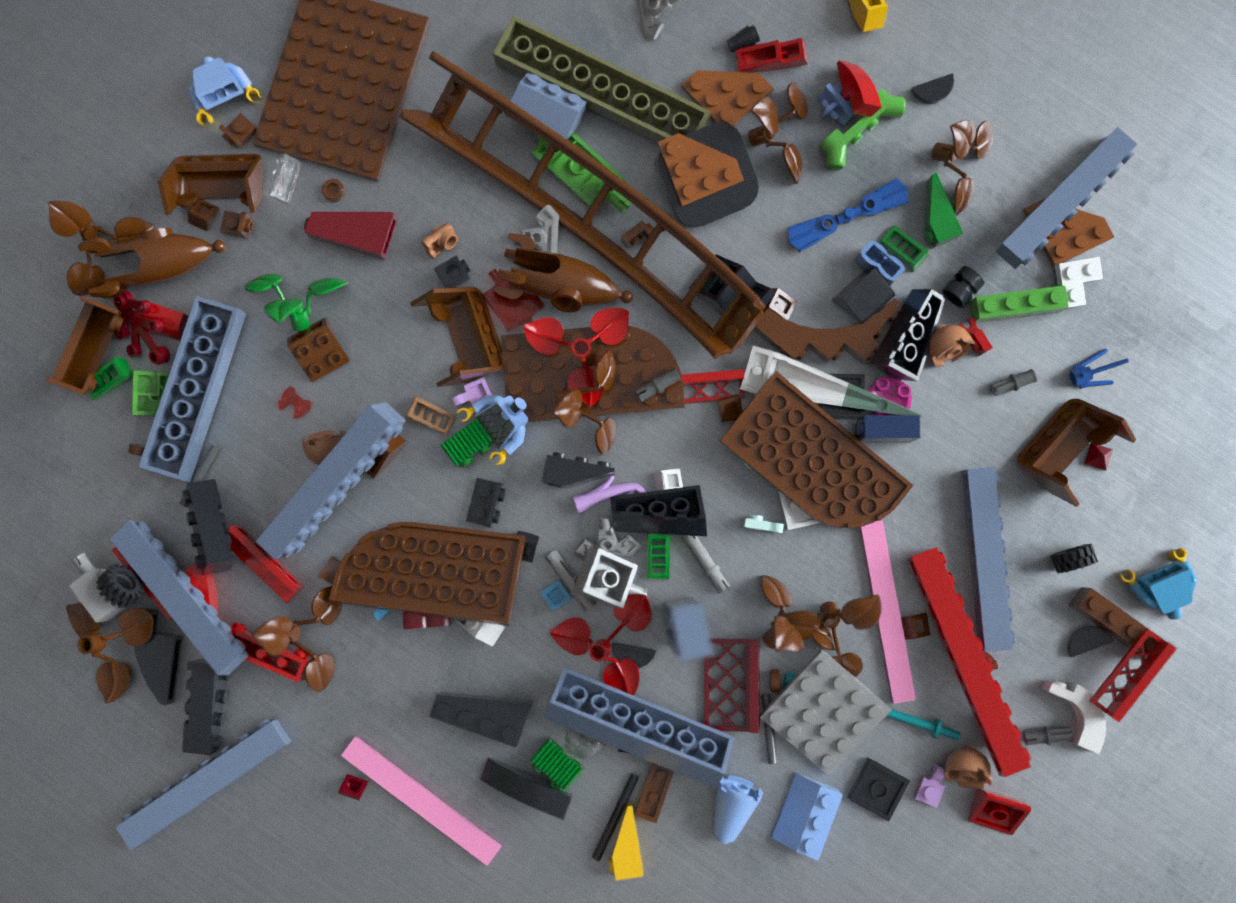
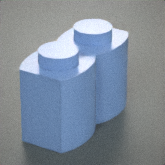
[856,240,905,286]

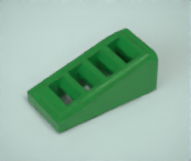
[880,225,929,272]
[88,357,133,400]
[647,534,670,579]

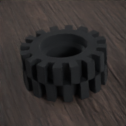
[1051,543,1098,573]
[96,564,144,608]

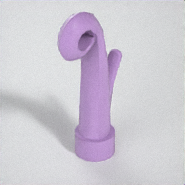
[573,476,646,514]

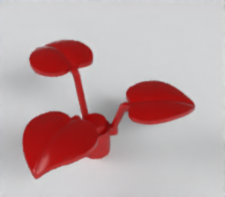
[524,307,630,407]
[550,593,652,696]

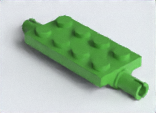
[530,130,631,214]

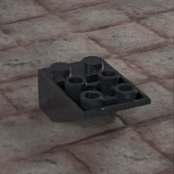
[541,452,615,489]

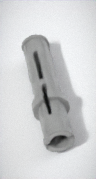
[681,535,730,594]
[545,550,597,612]

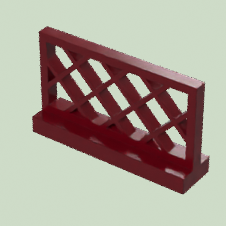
[704,638,760,733]

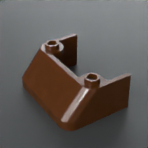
[157,154,263,215]
[410,287,504,387]
[46,296,124,395]
[1017,398,1136,507]

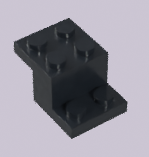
[689,254,775,316]

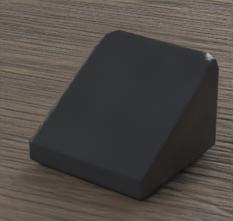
[517,531,539,563]

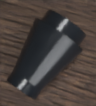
[726,25,760,53]

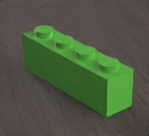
[969,285,1069,323]

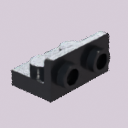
[466,478,506,528]

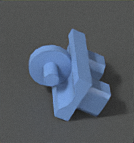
[817,84,855,127]

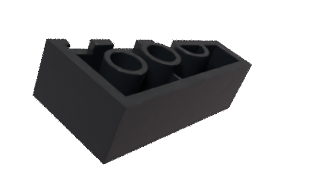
[869,289,946,382]
[182,479,236,576]
[610,485,707,537]
[182,658,231,755]
[429,692,533,748]

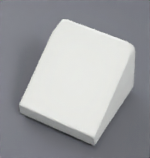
[653,469,683,491]

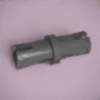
[635,367,681,402]

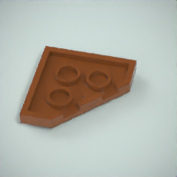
[681,70,774,126]
[657,133,744,206]
[1022,198,1115,268]

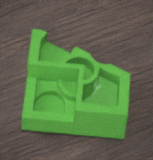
[132,370,170,416]

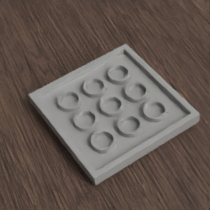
[760,649,891,775]

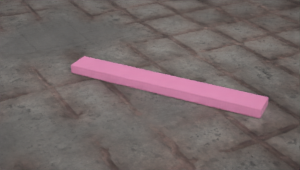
[860,520,916,704]
[341,736,502,866]

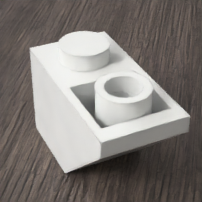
[453,619,505,647]

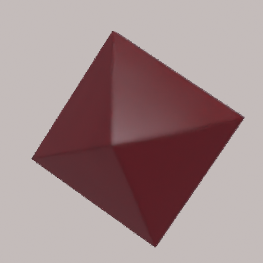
[1084,443,1113,471]
[338,774,368,801]

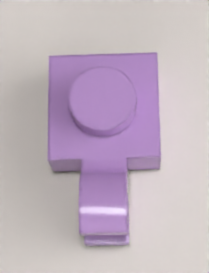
[452,377,492,408]
[914,764,945,808]

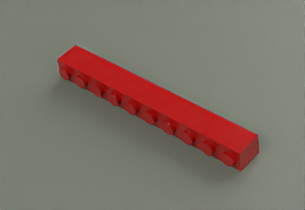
[907,547,1031,777]

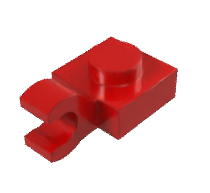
[958,317,993,356]

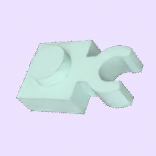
[742,515,784,533]

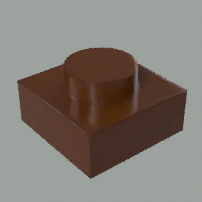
[717,395,743,423]

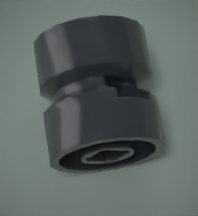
[942,266,985,308]

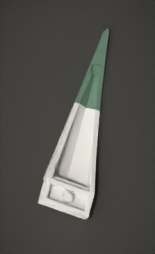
[740,346,922,418]

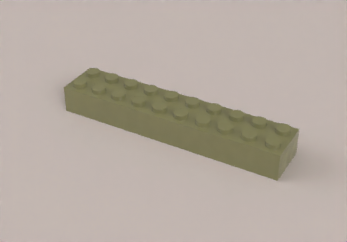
[493,16,711,142]

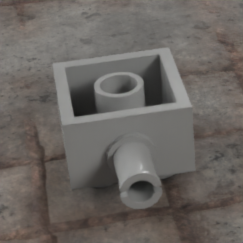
[573,548,647,608]
[69,553,137,622]

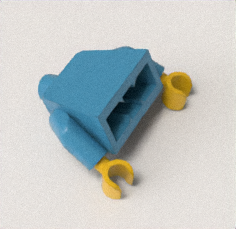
[1118,548,1197,620]

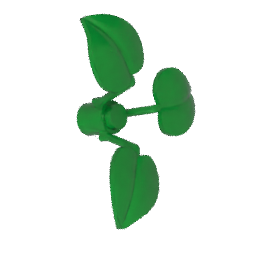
[244,274,348,331]

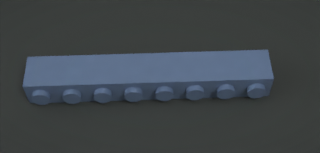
[995,127,1137,269]
[961,467,1015,652]
[110,520,249,675]
[116,719,292,850]

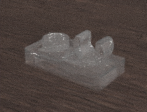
[267,154,302,204]

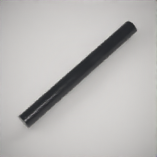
[592,773,639,861]

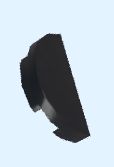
[911,73,954,104]
[1068,626,1114,657]
[612,642,657,668]

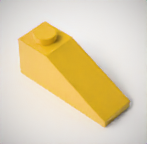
[848,0,888,32]
[608,802,643,881]

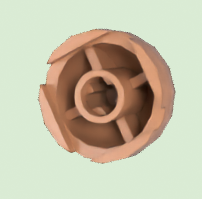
[928,324,975,367]
[302,430,347,465]
[944,746,992,789]

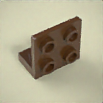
[287,317,350,382]

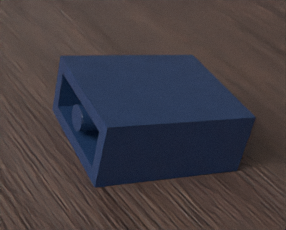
[853,415,920,443]

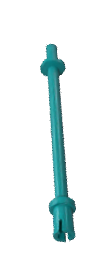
[783,671,961,741]

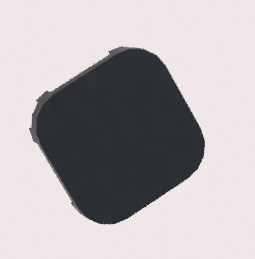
[655,122,759,227]

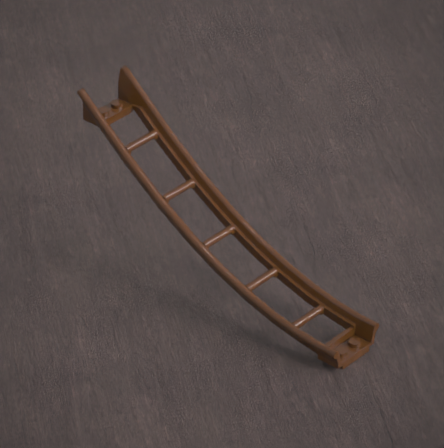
[398,51,766,359]

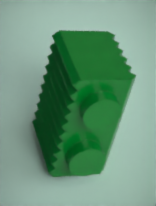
[440,419,494,469]
[530,737,584,790]

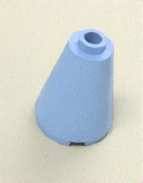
[713,775,763,844]

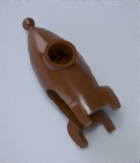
[78,228,226,298]
[494,233,633,313]

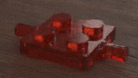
[483,269,545,332]

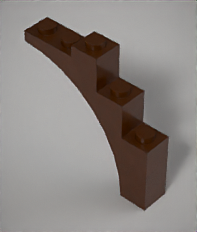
[753,298,901,363]

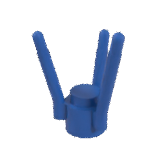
[1069,348,1129,389]

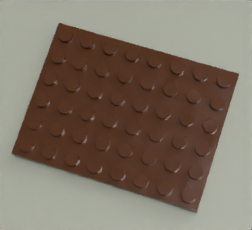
[252,0,430,182]

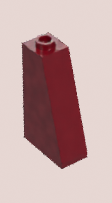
[304,212,398,260]

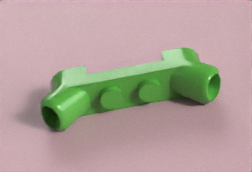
[819,88,906,170]

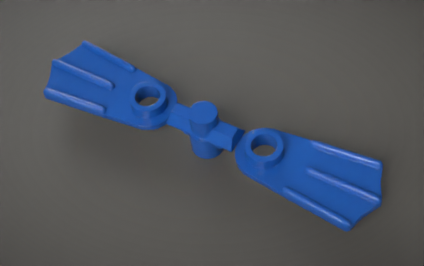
[788,178,909,252]

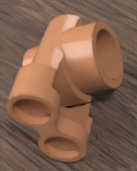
[421,223,458,259]

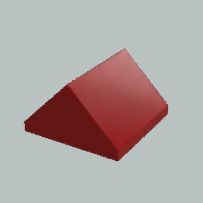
[968,788,1032,835]

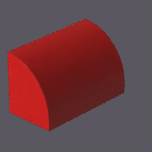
[137,300,189,341]

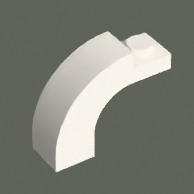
[1041,680,1106,754]

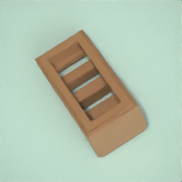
[405,396,456,435]

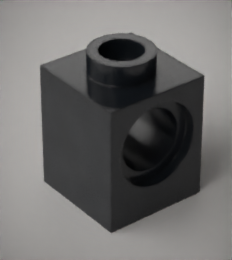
[434,255,471,288]

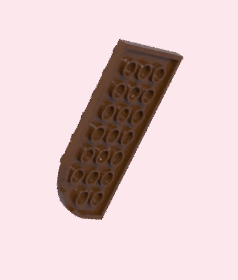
[501,326,685,422]
[719,371,914,528]
[329,522,526,626]

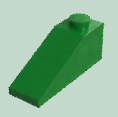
[925,173,963,248]

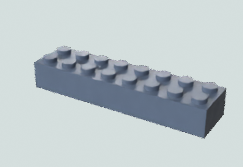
[138,296,246,482]
[256,402,406,560]
[662,597,713,661]
[544,668,735,788]

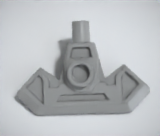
[637,0,681,40]
[512,205,559,253]
[574,515,641,561]

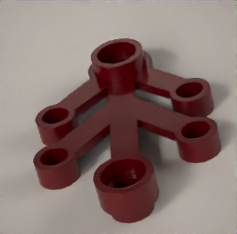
[113,290,170,365]

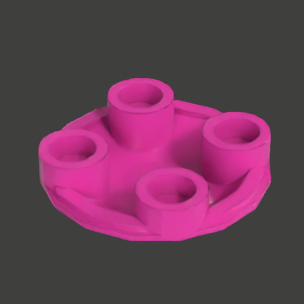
[868,377,912,415]

